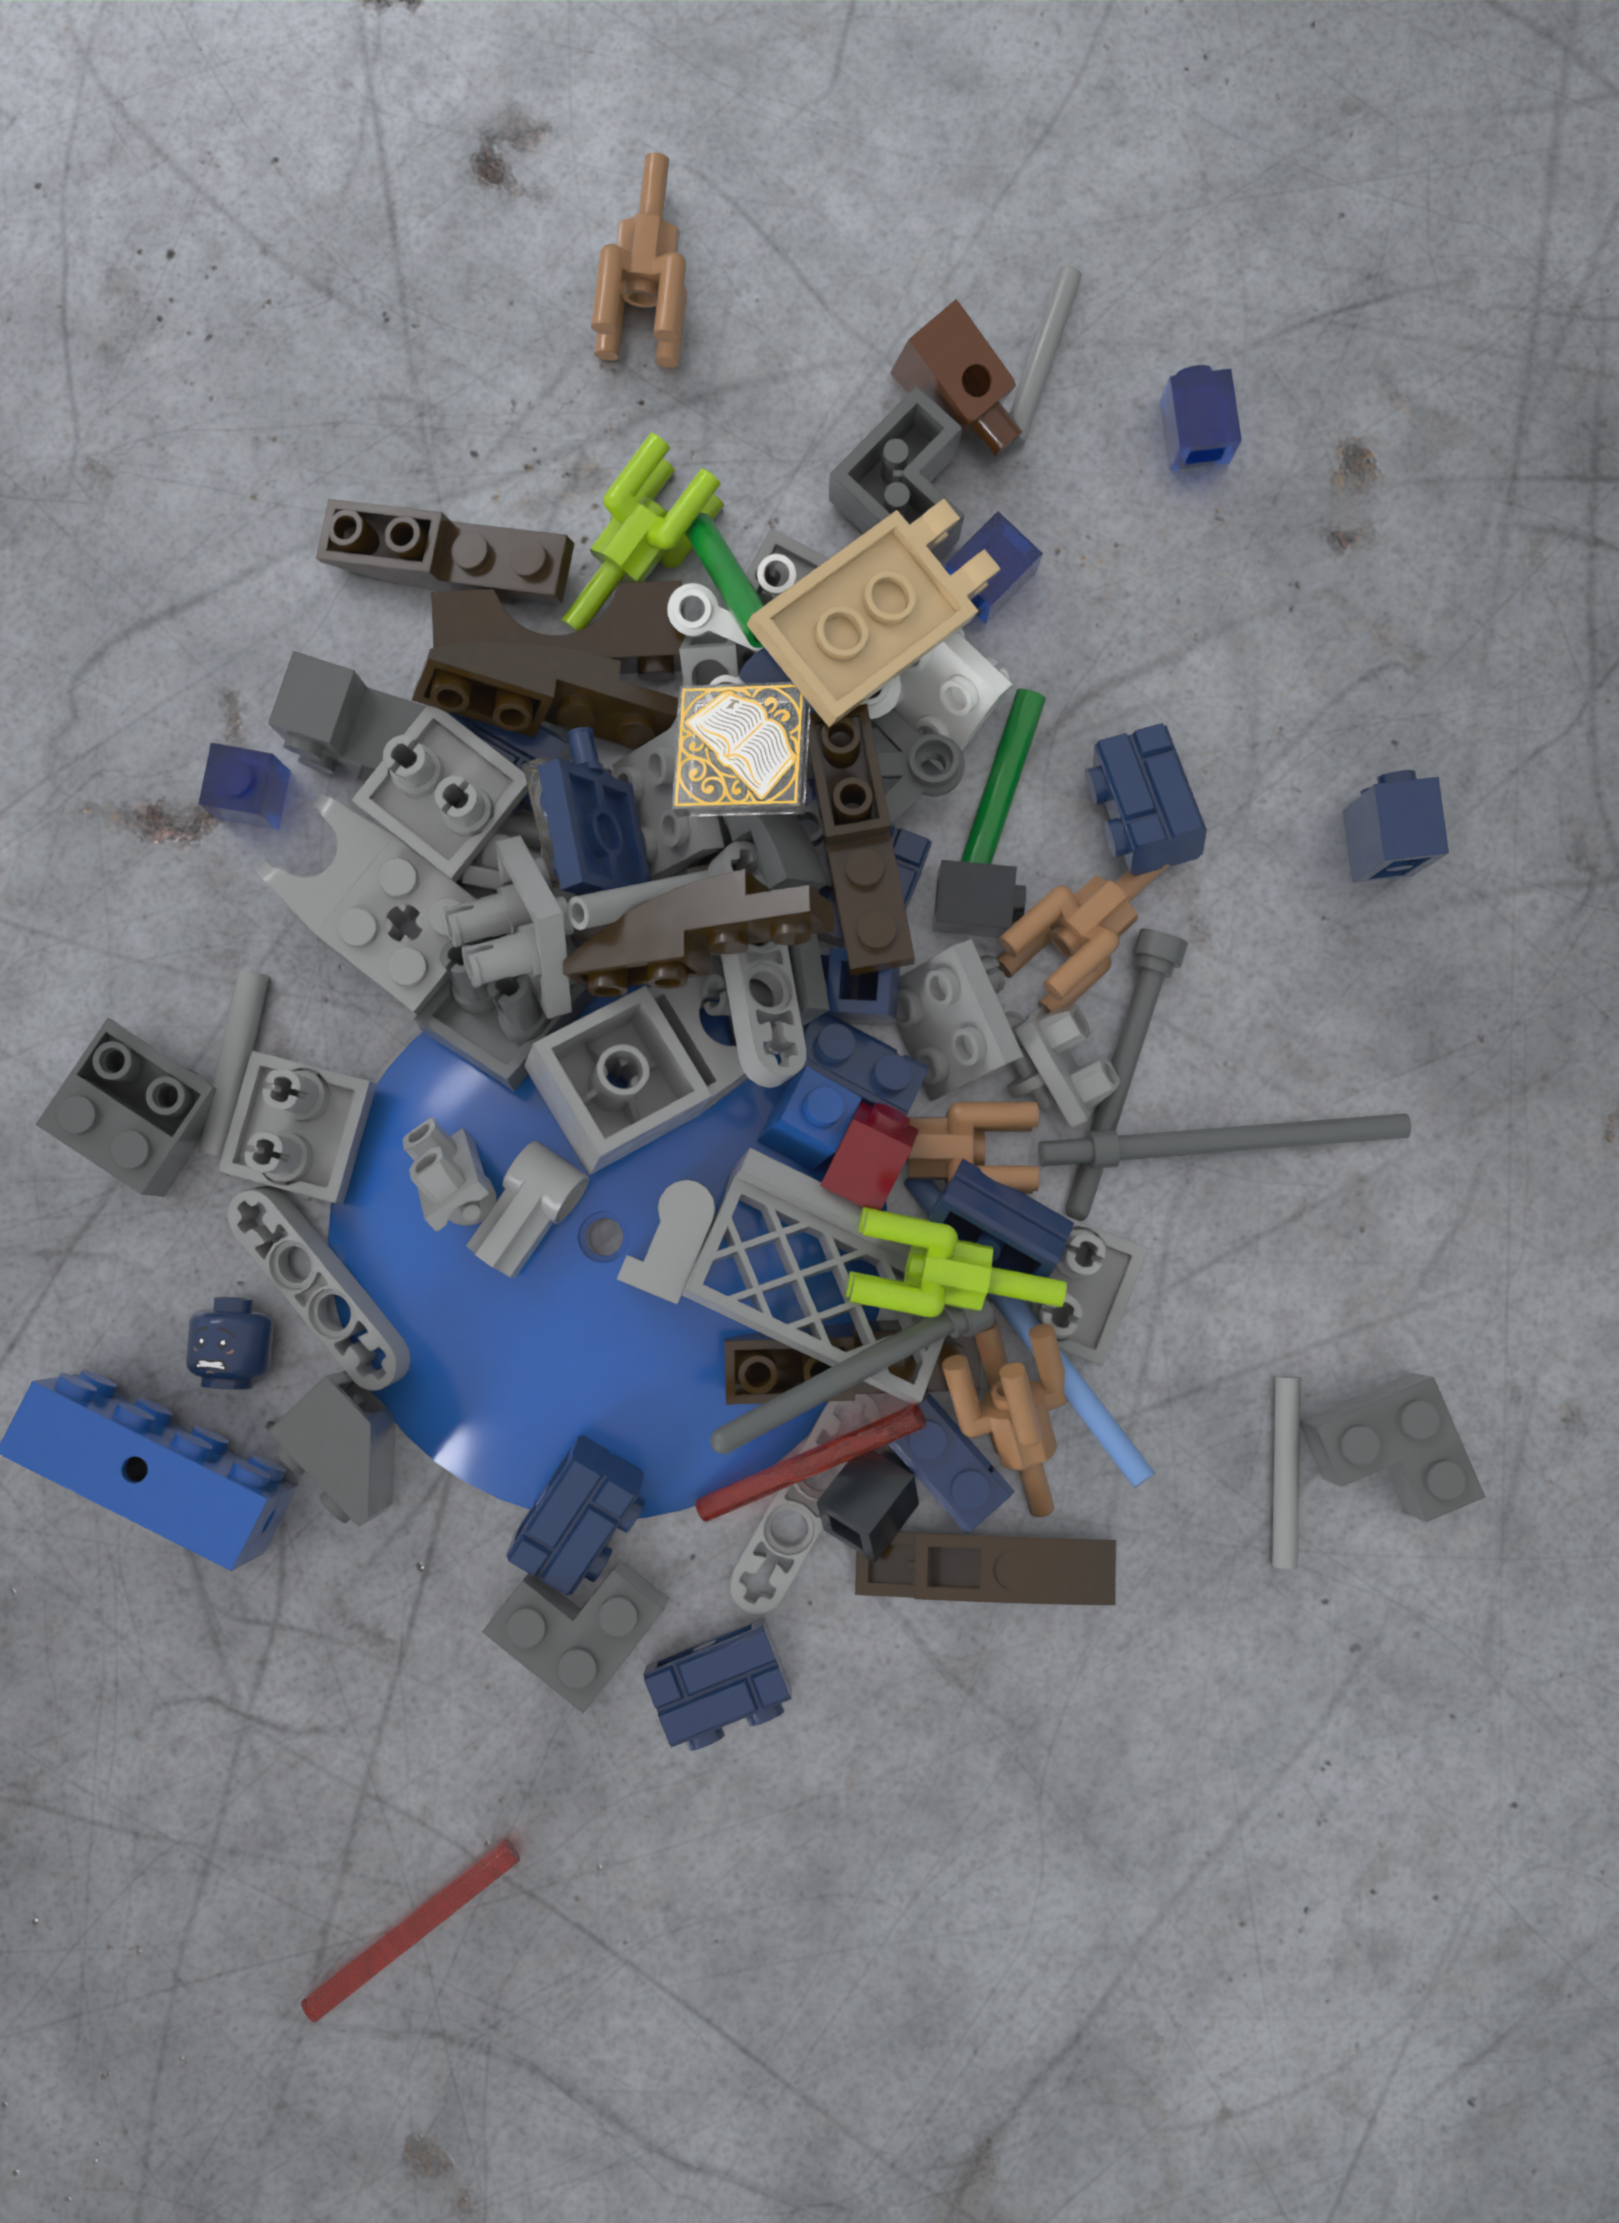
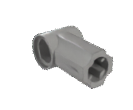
[466,1140,590,1278]

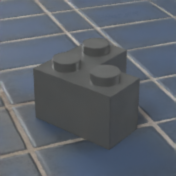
[829,385,965,561]
[268,651,426,784]
[1300,1373,1486,1522]
[482,1559,669,1713]

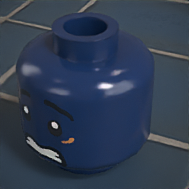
[186,1297,274,1390]

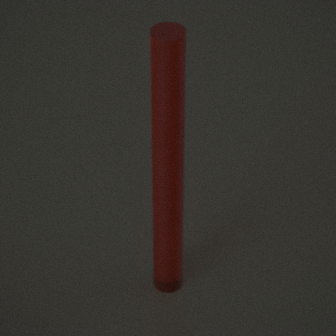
[696,1404,926,1522]
[301,1840,520,2023]

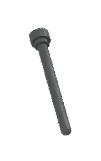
[1065,928,1188,1221]
[710,1297,994,1454]

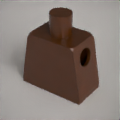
[890,299,1023,457]

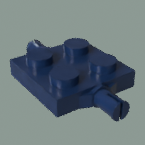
[537,727,651,926]

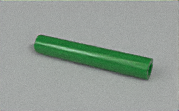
[685,513,765,648]
[960,688,1046,864]

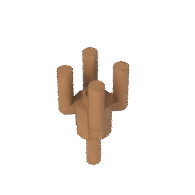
[591,152,687,368]
[996,864,1170,1013]
[833,1102,1039,1194]
[942,1318,1068,1517]

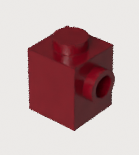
[820,1101,919,1210]

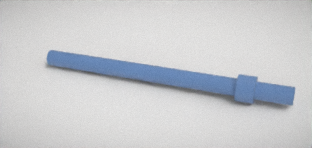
[904,1178,1155,1489]

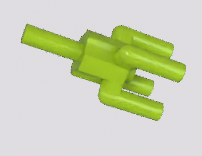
[561,432,724,633]
[845,1207,1067,1318]

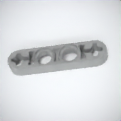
[708,840,806,1088]
[227,1185,410,1391]
[730,1394,880,1614]

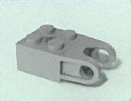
[256,793,485,1015]
[524,965,776,1175]

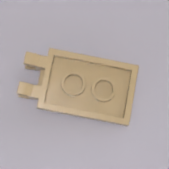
[747,499,1001,727]

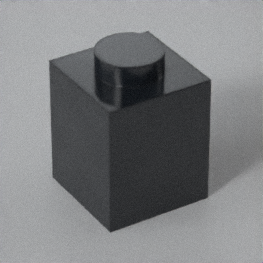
[932,860,1026,938]
[816,1444,919,1563]

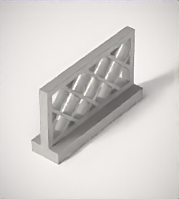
[682,1148,946,1406]

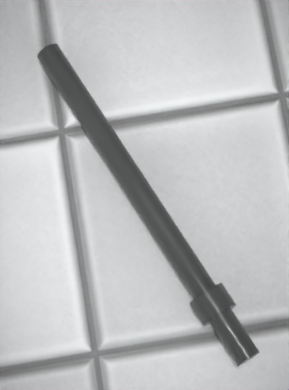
[1038,1113,1411,1169]

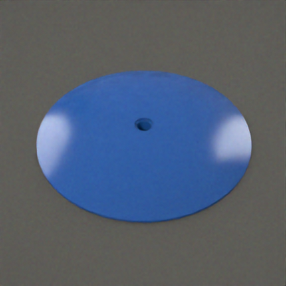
[328,984,887,1519]

